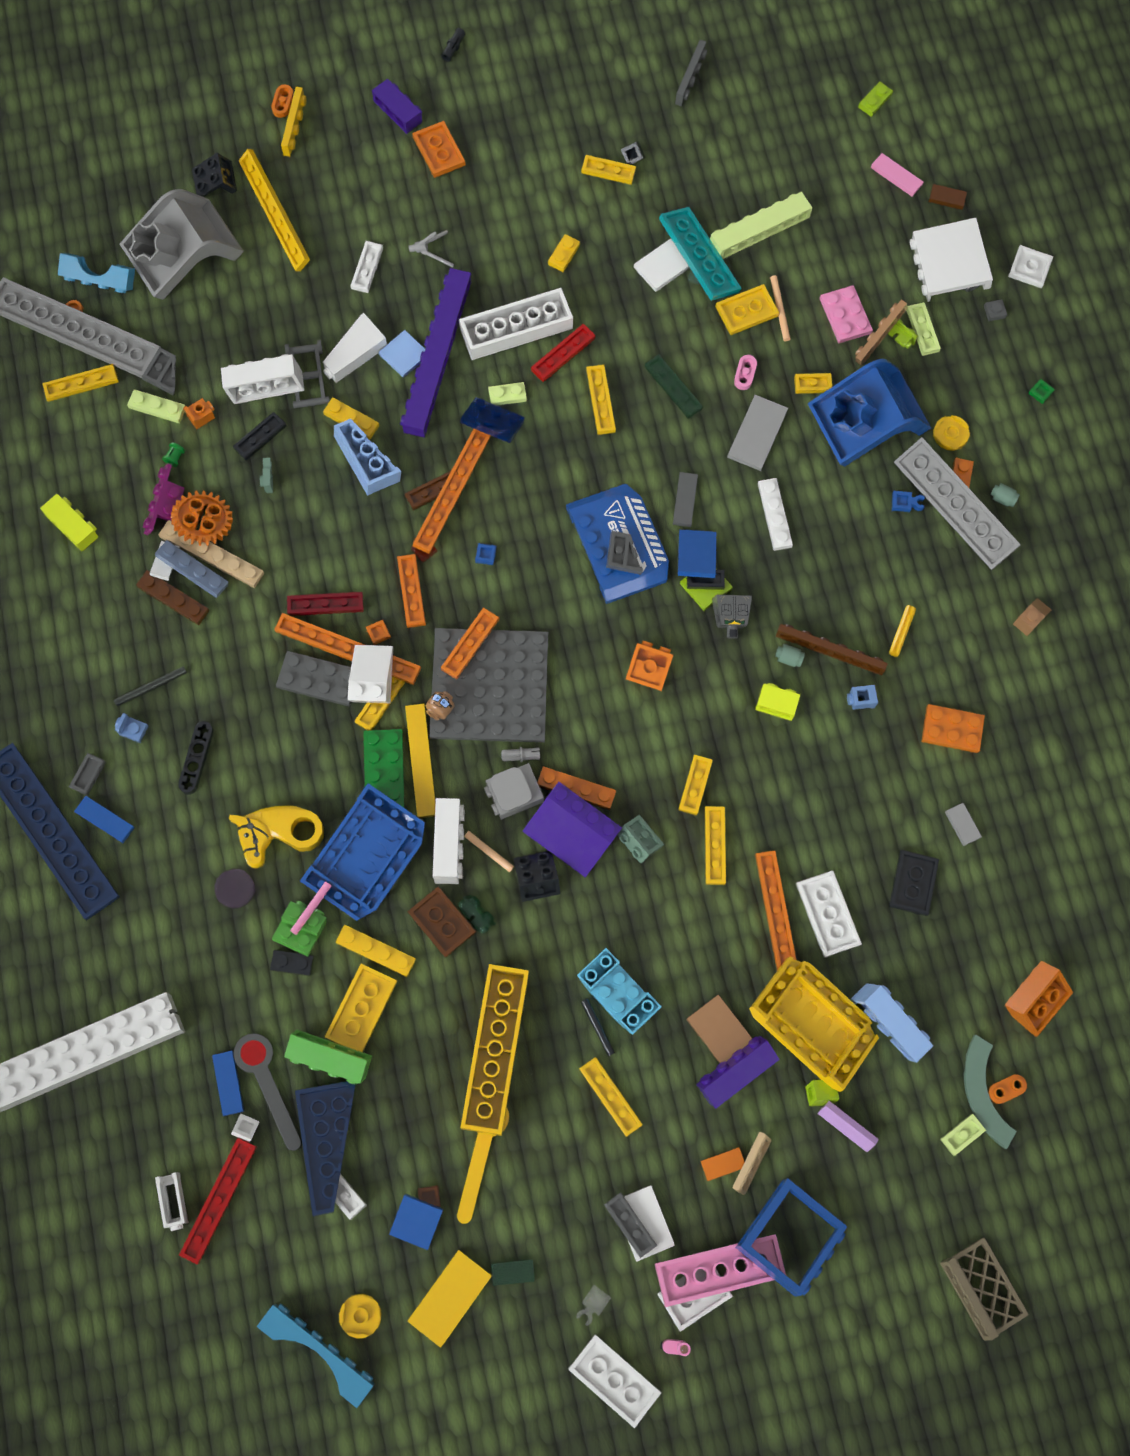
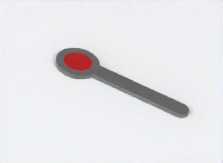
[234,1034,301,1151]

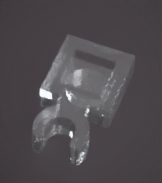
[576,1285,611,1326]

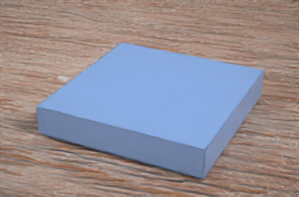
[379,330,425,378]

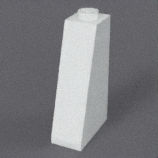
[323,313,387,383]

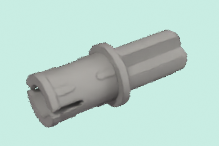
[501,747,540,762]

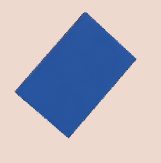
[678,530,716,578]

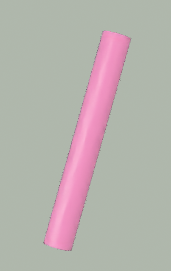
[290,882,331,935]

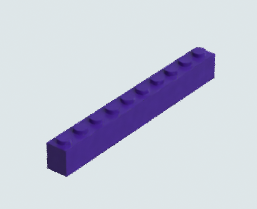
[400,268,471,438]

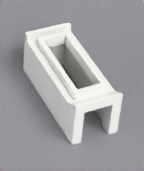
[155,1172,189,1231]

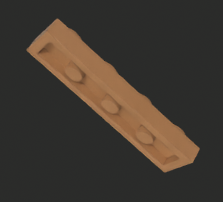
[855,299,907,366]

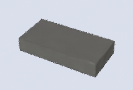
[69,753,106,796]

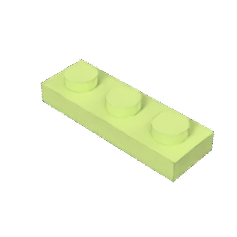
[906,302,941,356]
[127,390,185,424]

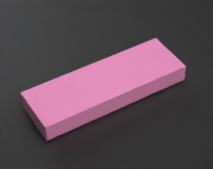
[871,153,923,197]

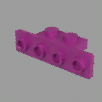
[143,463,184,535]

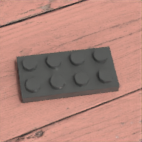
[276,651,351,707]

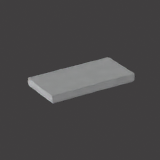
[727,395,788,471]

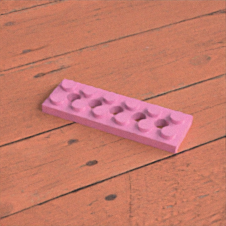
[655,1234,786,1307]

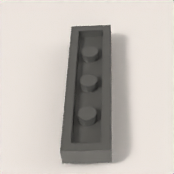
[675,40,708,107]

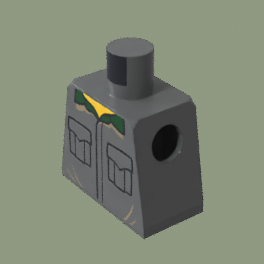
[712,595,752,639]

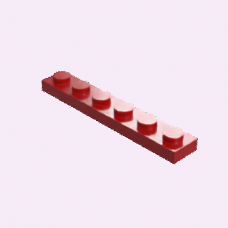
[179,1138,257,1265]

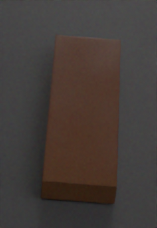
[405,471,451,511]

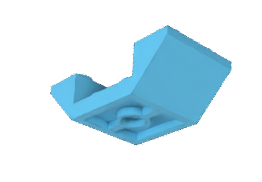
[577,948,662,1035]

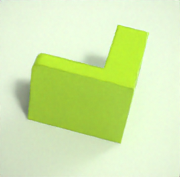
[805,1080,839,1106]

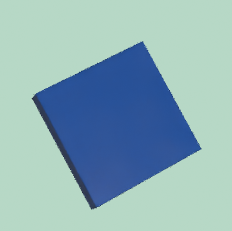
[389,1194,443,1250]

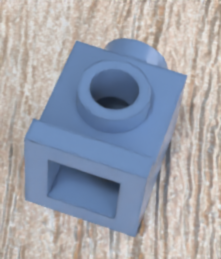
[847,685,878,710]

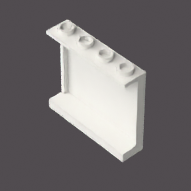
[910,218,993,302]

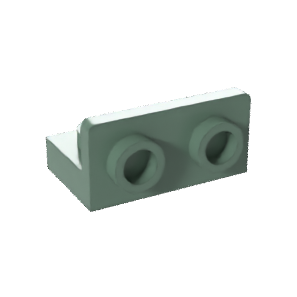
[617,815,664,863]

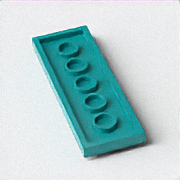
[659,207,742,301]

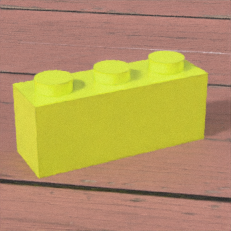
[40,494,98,552]

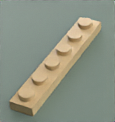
[158,520,264,588]

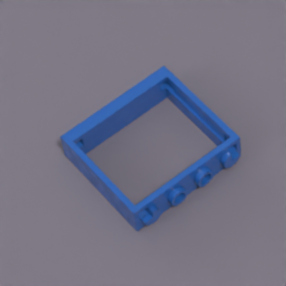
[735,1178,847,1297]

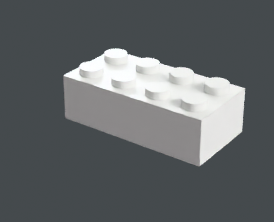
[221,354,304,404]
[433,798,465,884]

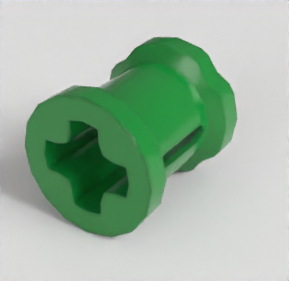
[162,442,185,467]

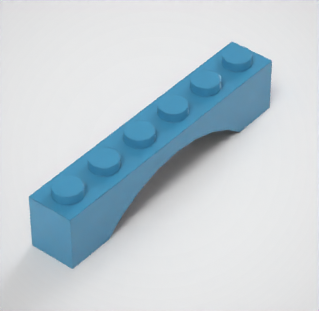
[257,1303,375,1408]

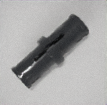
[441,28,466,62]

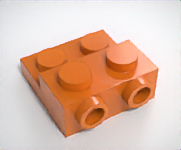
[626,640,674,691]

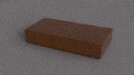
[928,184,967,210]

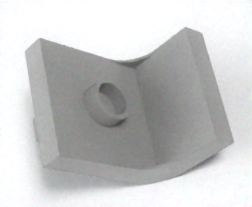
[120,189,244,300]

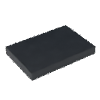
[889,850,939,916]

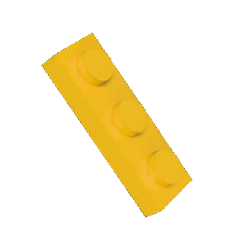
[581,155,636,185]
[323,398,379,440]
[678,754,713,815]

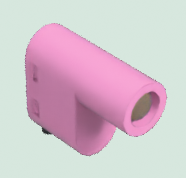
[660,1339,691,1356]

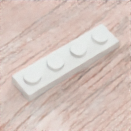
[758,478,793,551]

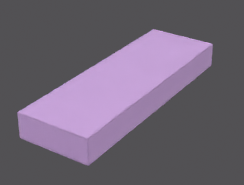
[817,1101,879,1152]

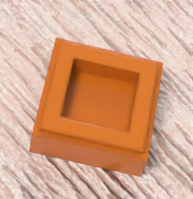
[366,620,391,645]

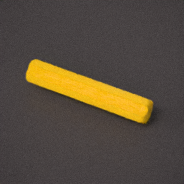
[889,605,916,657]

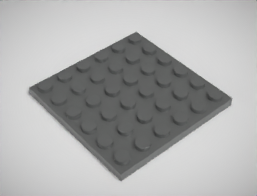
[430,628,548,743]

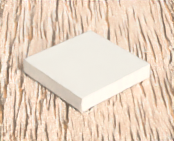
[1008,245,1053,288]

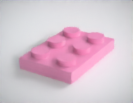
[820,285,873,343]

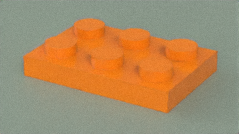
[412,121,466,178]
[921,704,985,753]

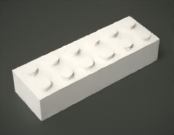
[459,288,573,360]

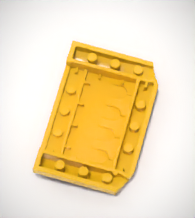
[749,957,879,1092]

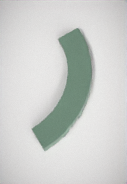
[964,1034,1017,1149]

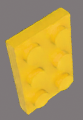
[715,284,779,335]

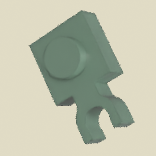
[260,458,273,493]

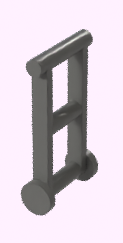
[285,340,330,408]

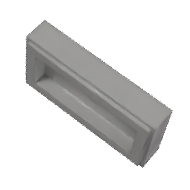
[945,803,982,846]

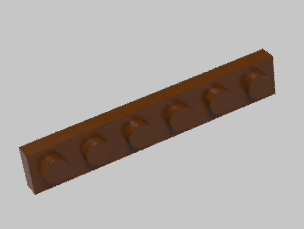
[775,624,888,676]

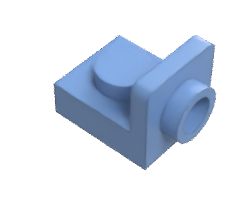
[115,713,148,743]

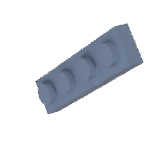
[155,540,228,598]

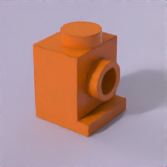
[183,398,215,429]

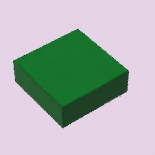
[1028,379,1055,404]

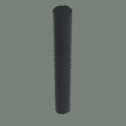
[581,999,615,1057]

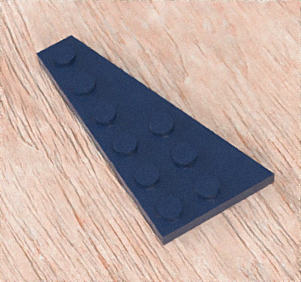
[295,1082,356,1217]

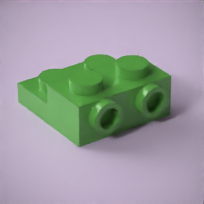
[272,901,327,956]

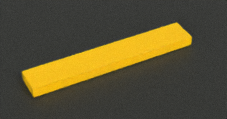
[405,704,436,818]

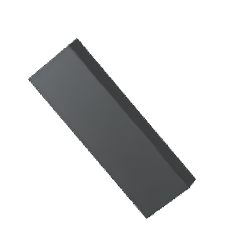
[673,472,698,527]
[604,1192,657,1258]

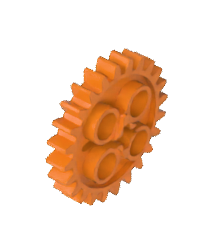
[171,490,233,546]

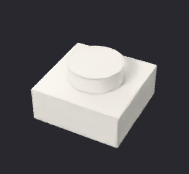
[231,1114,259,1142]

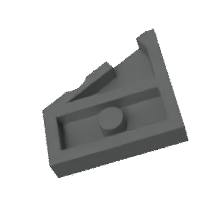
[142,347,176,396]
[606,530,643,575]

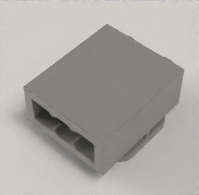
[484,763,544,820]

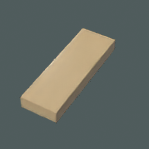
[732,1132,771,1195]

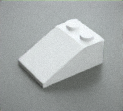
[348,645,393,704]

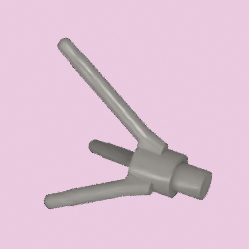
[409,230,454,267]

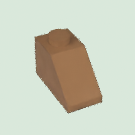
[1013,598,1051,636]

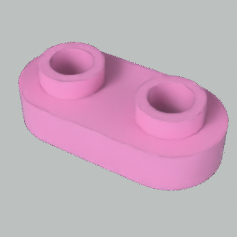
[734,355,757,390]

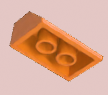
[1005,961,1073,1037]

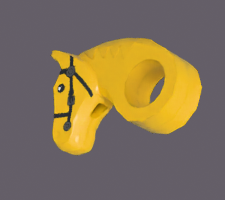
[229,806,324,869]

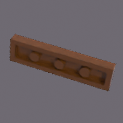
[136,570,209,626]

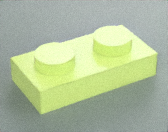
[488,382,527,406]
[940,1114,986,1156]

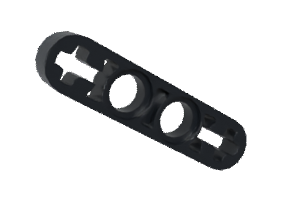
[178,721,214,795]

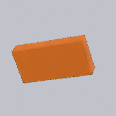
[700,1148,745,1181]

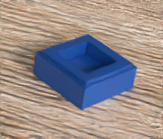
[475,543,497,565]

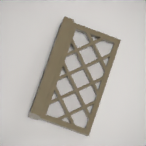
[940,1238,1029,1340]

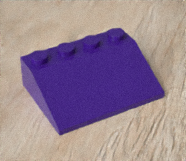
[522,781,622,877]

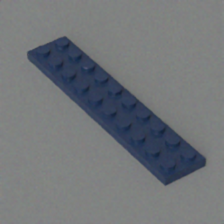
[0,743,120,921]

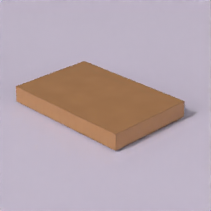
[686,995,752,1063]

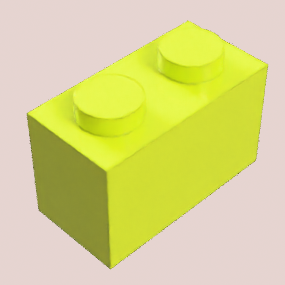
[755,683,800,721]

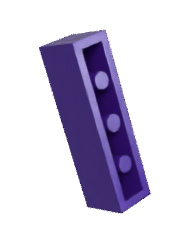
[696,1036,780,1109]

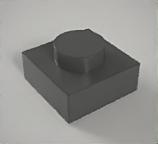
[984,299,1007,321]

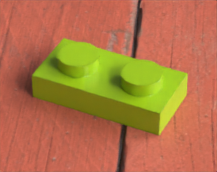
[858,81,893,117]

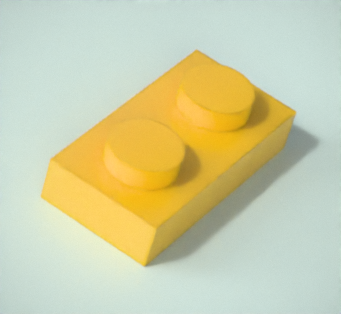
[548,234,580,272]
[794,373,832,394]

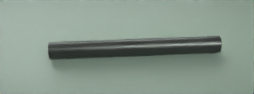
[114,666,187,707]

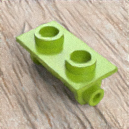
[888,319,918,349]

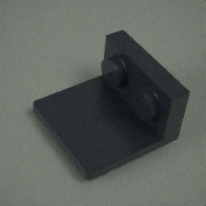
[192,152,237,197]
[513,851,561,902]

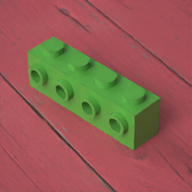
[284,1030,372,1084]

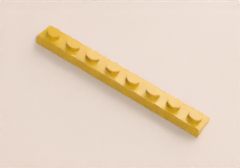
[238,149,310,272]

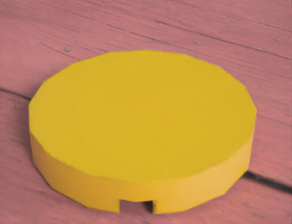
[933,415,970,451]
[339,1294,382,1339]

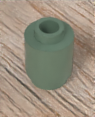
[990,483,1020,507]
[775,644,805,667]

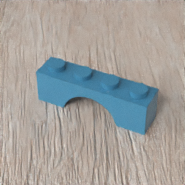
[58,253,135,293]

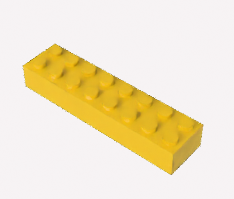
[460,964,529,1136]

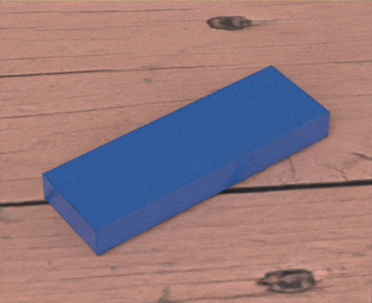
[74,796,135,843]
[212,1051,244,1116]

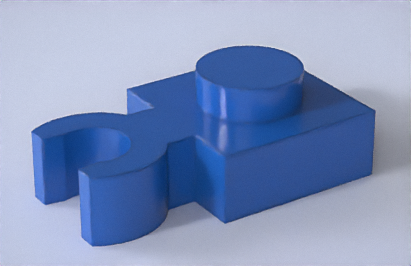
[892,491,925,512]

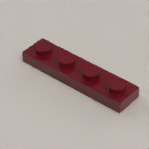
[287,592,364,616]

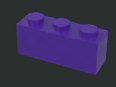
[372,79,422,134]

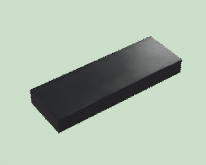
[233,412,287,460]

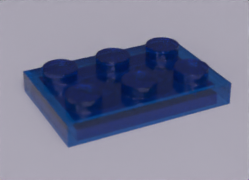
[460,397,525,443]

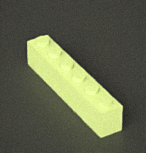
[710,192,812,259]

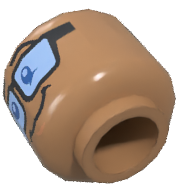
[426,691,454,720]

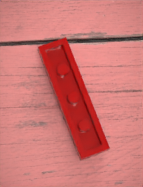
[531,324,596,382]

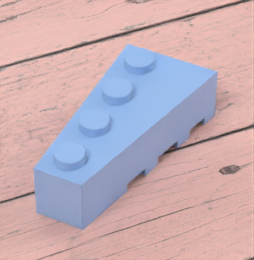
[334,419,401,496]
[850,983,933,1063]

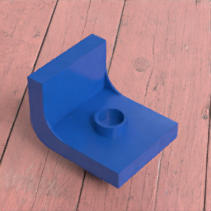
[807,359,931,466]

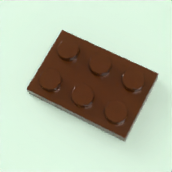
[407,887,476,958]

